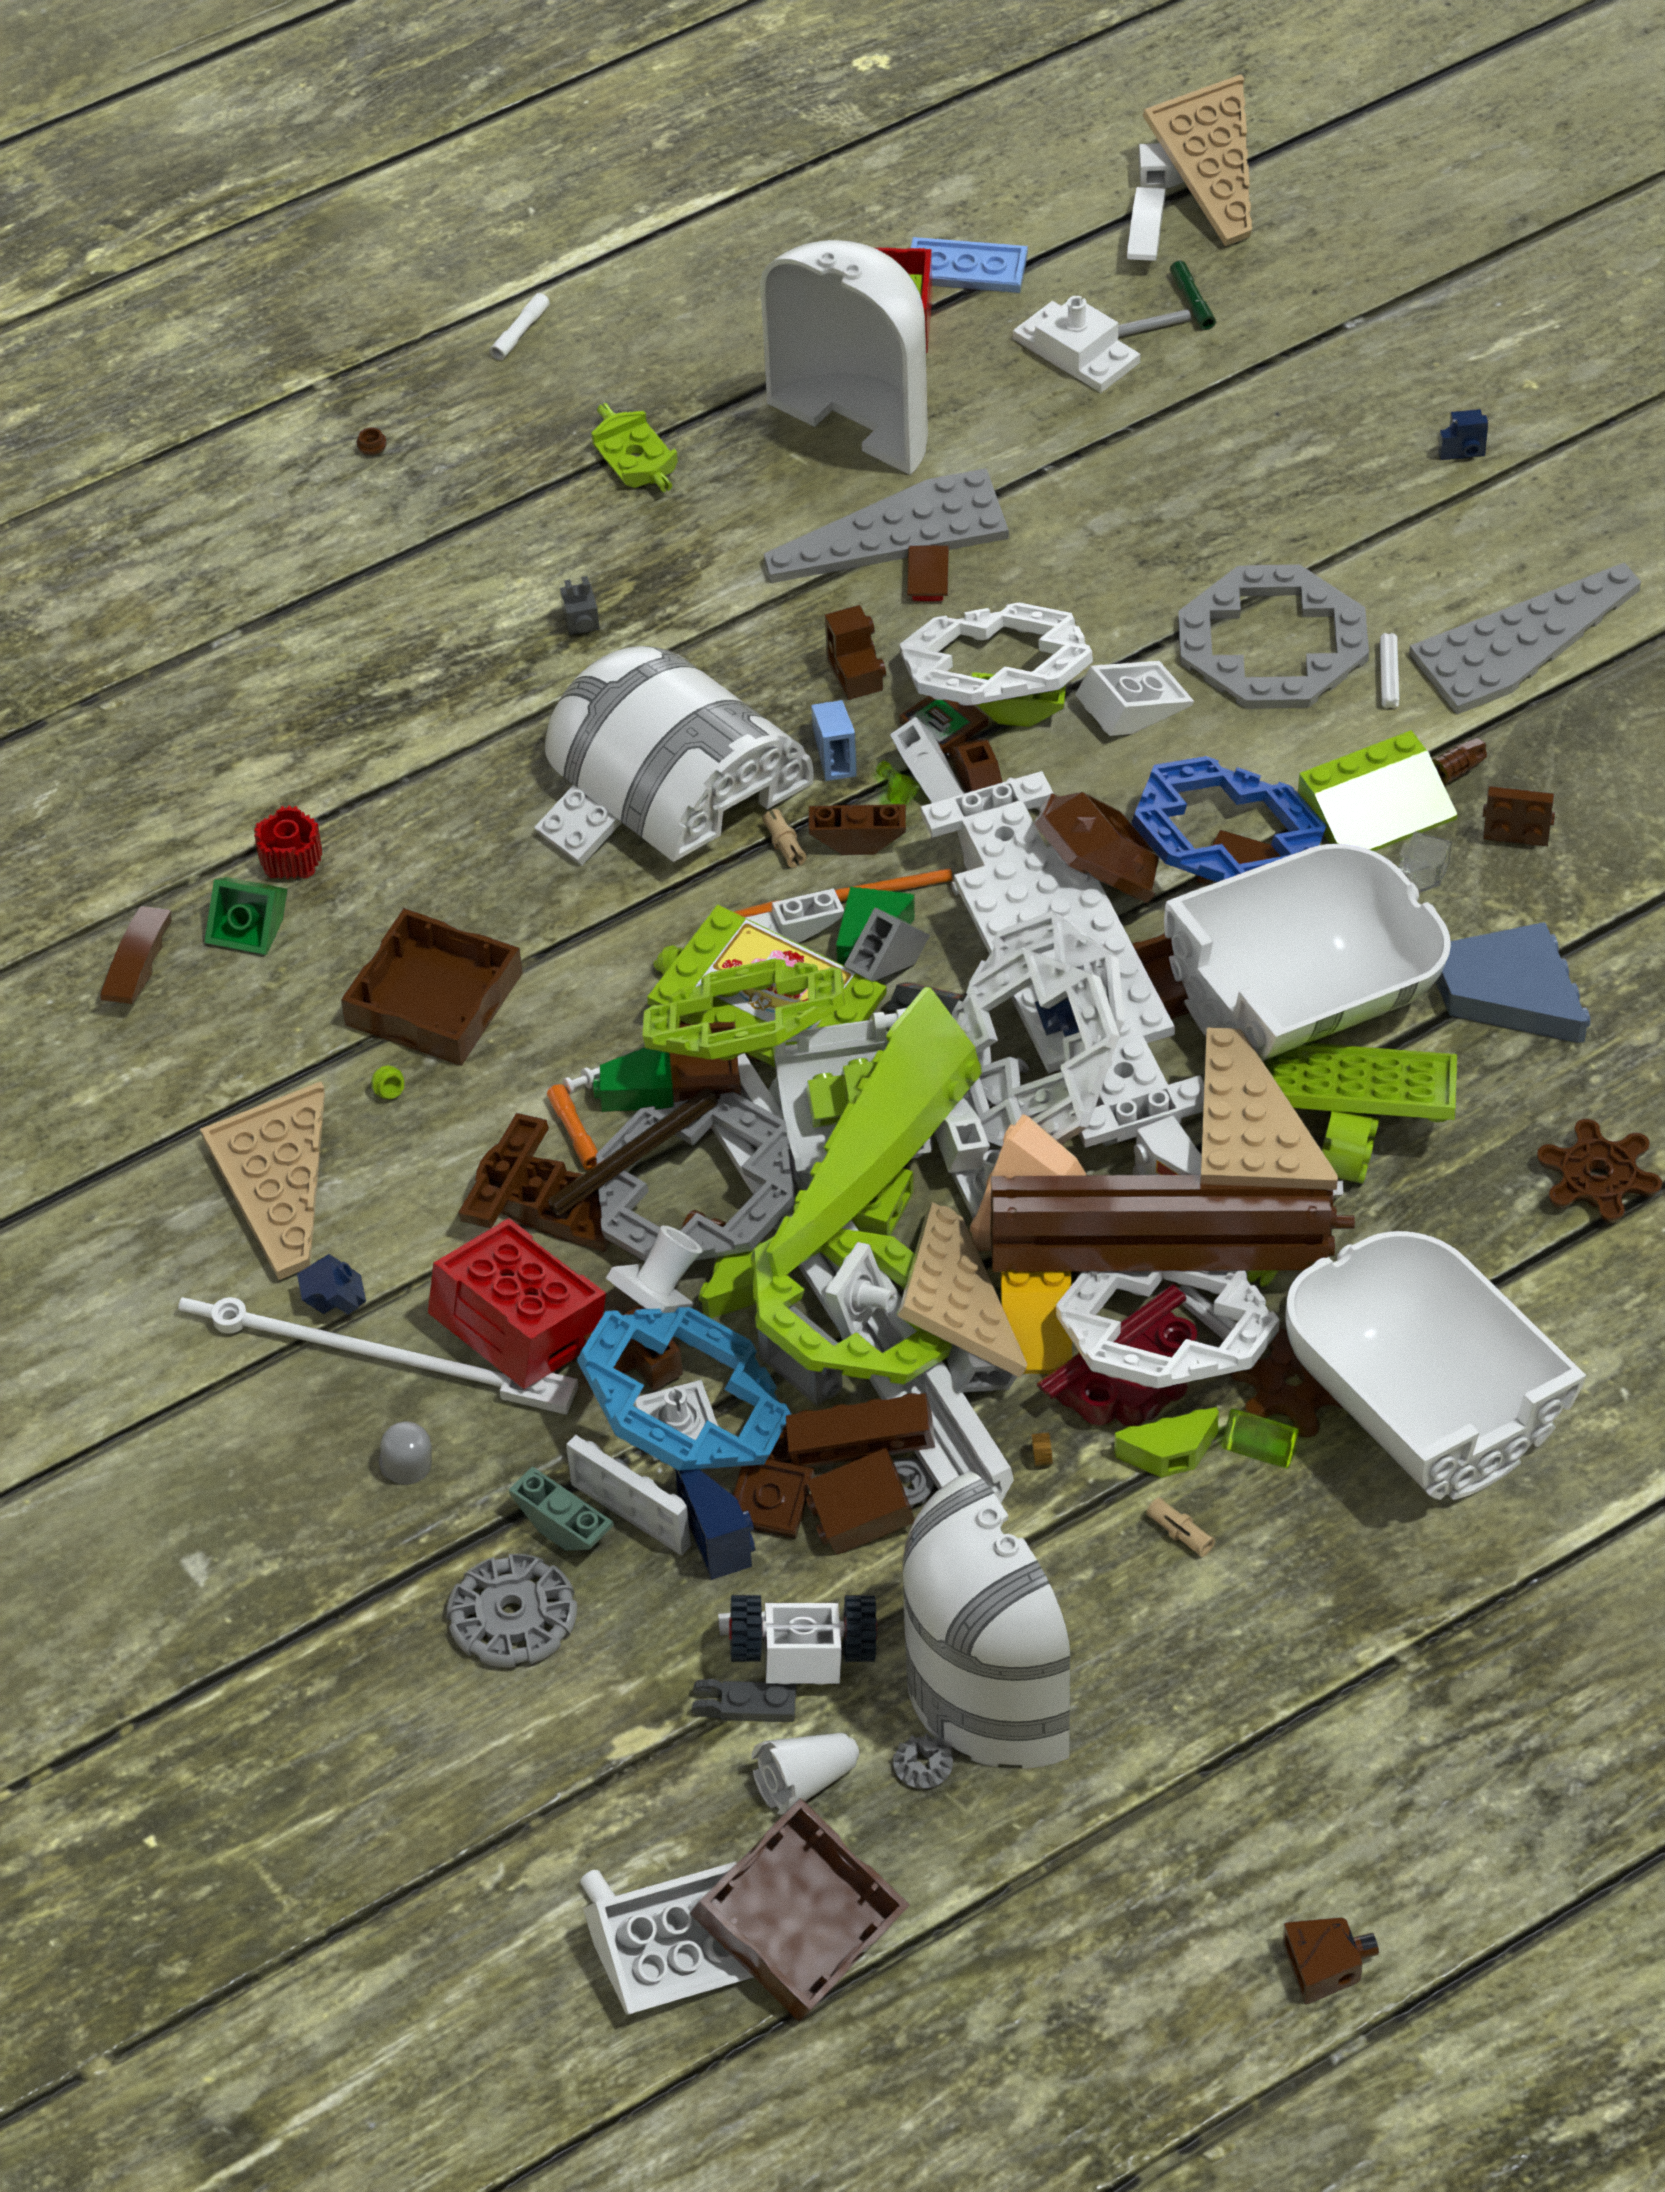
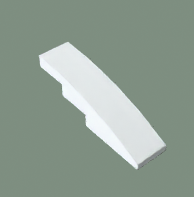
[1127,187,1165,261]

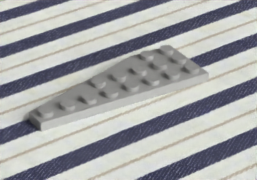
[764,468,1009,583]
[1409,562,1641,715]

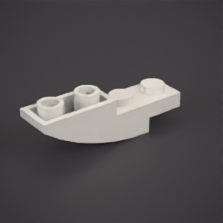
[745,888,844,943]

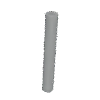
[1118,309,1191,337]

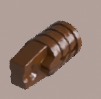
[1432,738,1487,785]

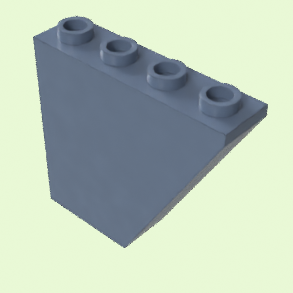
[1435,922,1590,1043]

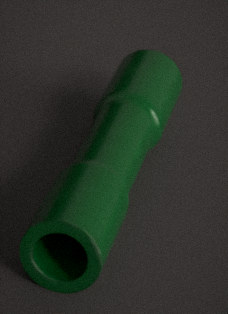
[1170,260,1216,330]

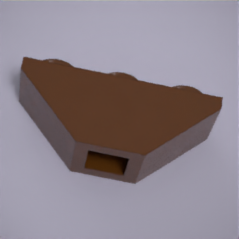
[948,739,1003,793]
[809,804,906,855]

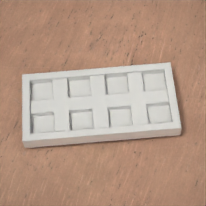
[566,1435,691,1555]

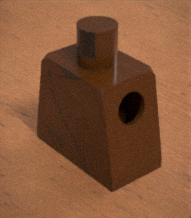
[1283,1917,1379,2005]

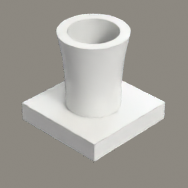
[606,1225,703,1313]

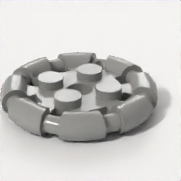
[446,1554,577,1668]

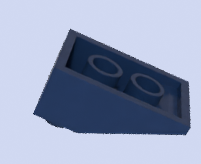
[674,1468,756,1580]

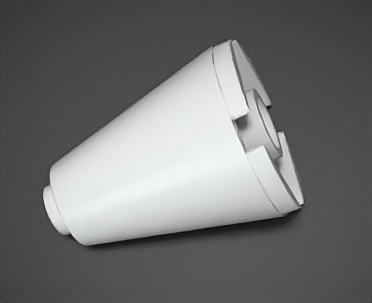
[752,1733,859,1815]

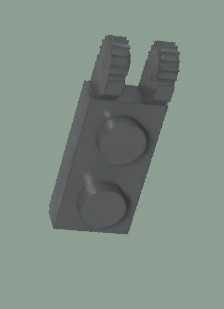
[692,1679,797,1722]

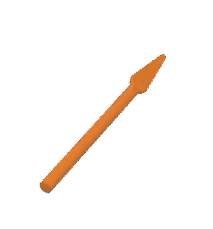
[734,868,953,917]

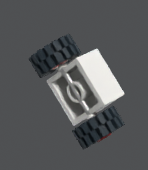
[729,1595,877,1685]

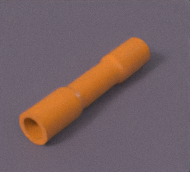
[547,1084,598,1170]

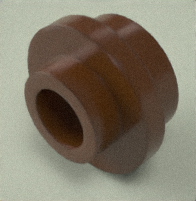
[356,427,387,455]

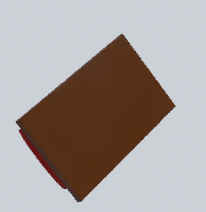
[907,545,949,601]

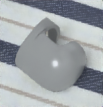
[379,1421,432,1485]

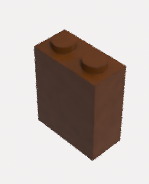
[806,1448,915,1555]

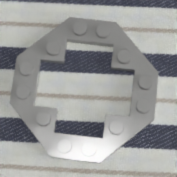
[1178,564,1369,709]
[596,1092,795,1261]

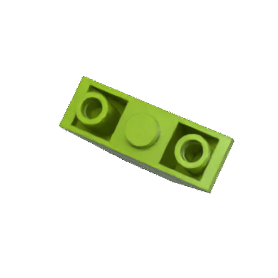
[971,672,1066,727]
[699,1242,761,1319]
[1114,1407,1219,1478]

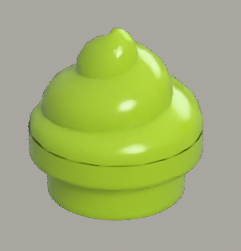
[653,945,683,975]
[371,1065,404,1099]

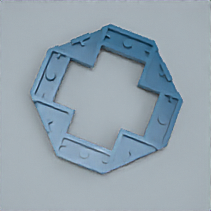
[577,1307,791,1471]

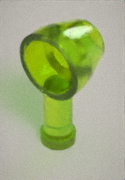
[876,761,921,805]

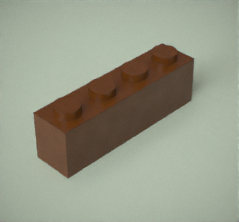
[786,1393,935,1468]

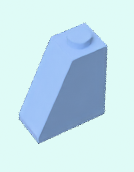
[811,700,857,781]

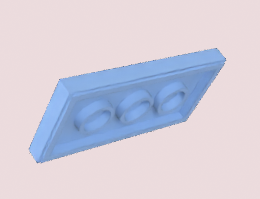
[911,237,1028,293]

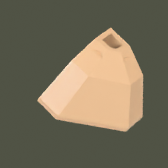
[969,1114,1086,1251]

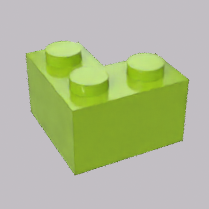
[806,1058,875,1128]

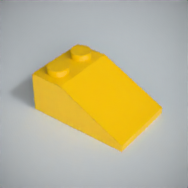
[1001,1269,1072,1374]

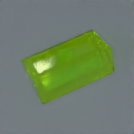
[1223,1408,1299,1468]

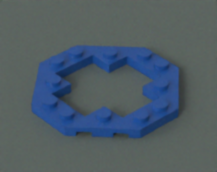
[1131,756,1326,882]

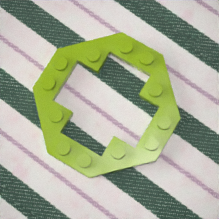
[642,958,845,1060]
[751,1228,952,1385]

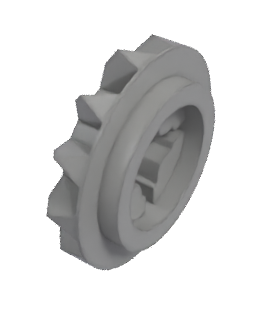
[893,1458,934,1509]
[893,1733,953,1789]

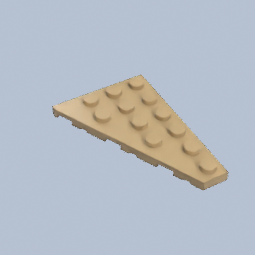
[1143,74,1252,246]
[1201,1027,1338,1190]
[200,1081,325,1280]
[898,1202,1027,1378]

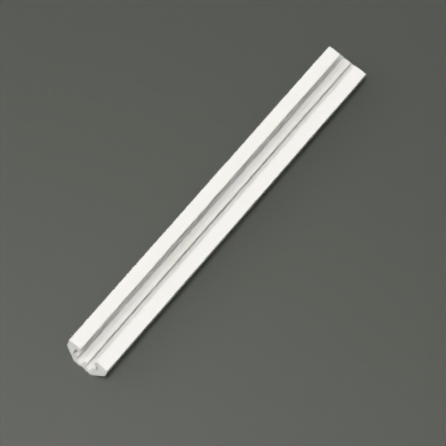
[711,1053,1014,1503]

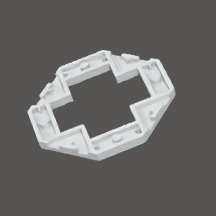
[900,603,1093,705]
[952,911,1125,1119]
[956,948,1120,1147]
[1056,1271,1279,1388]

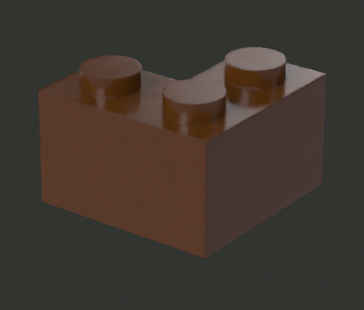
[825,605,887,700]
[584,1305,683,1391]

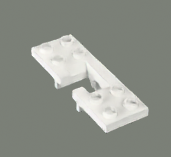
[534,785,622,866]

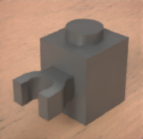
[560,576,600,635]

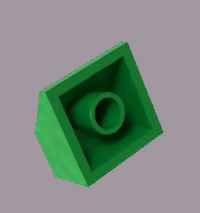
[204,877,288,955]

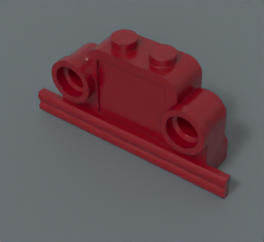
[1037,1285,1197,1427]

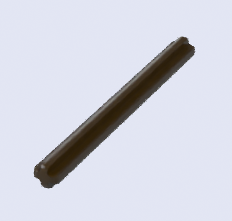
[547,1088,718,1216]

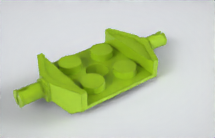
[591,403,678,492]

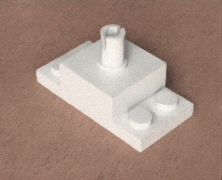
[1013,296,1140,393]

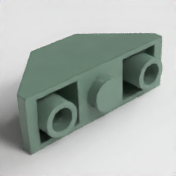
[509,1466,614,1551]

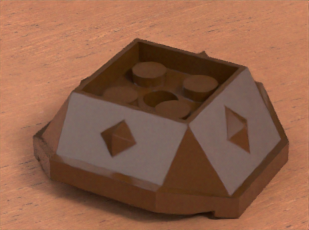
[1034,792,1159,903]

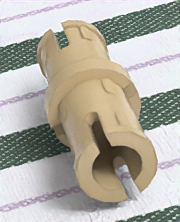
[762,809,807,868]
[1146,1497,1215,1557]

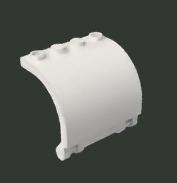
[773,1008,931,1173]

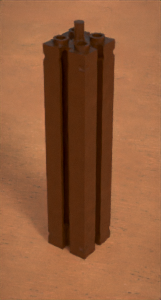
[990,1175,1355,1272]

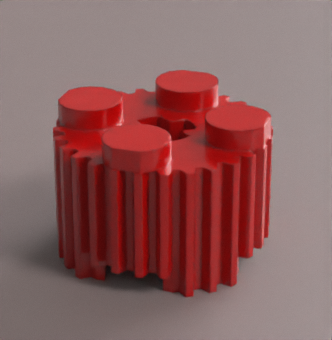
[254,805,323,879]

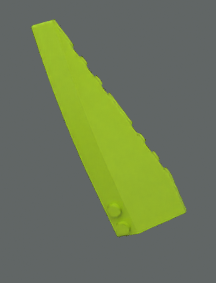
[766,987,982,1277]

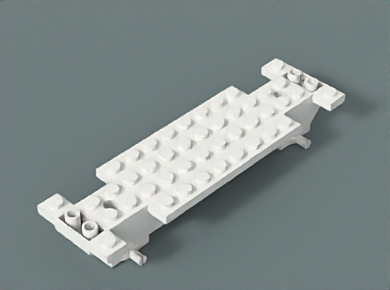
[921,771,1204,1148]

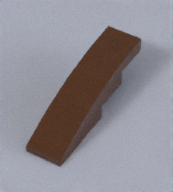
[100,906,172,1004]

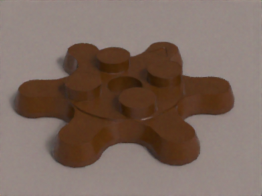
[1537,1119,1662,1223]
[1230,1328,1344,1438]

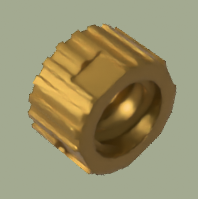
[1031,1432,1053,1466]

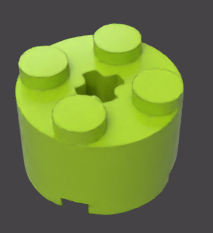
[1322,1111,1379,1184]

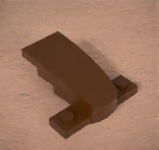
[458,1113,611,1251]

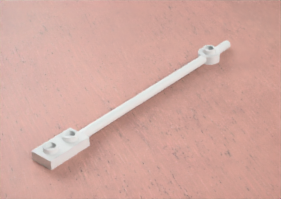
[179,1297,578,1415]

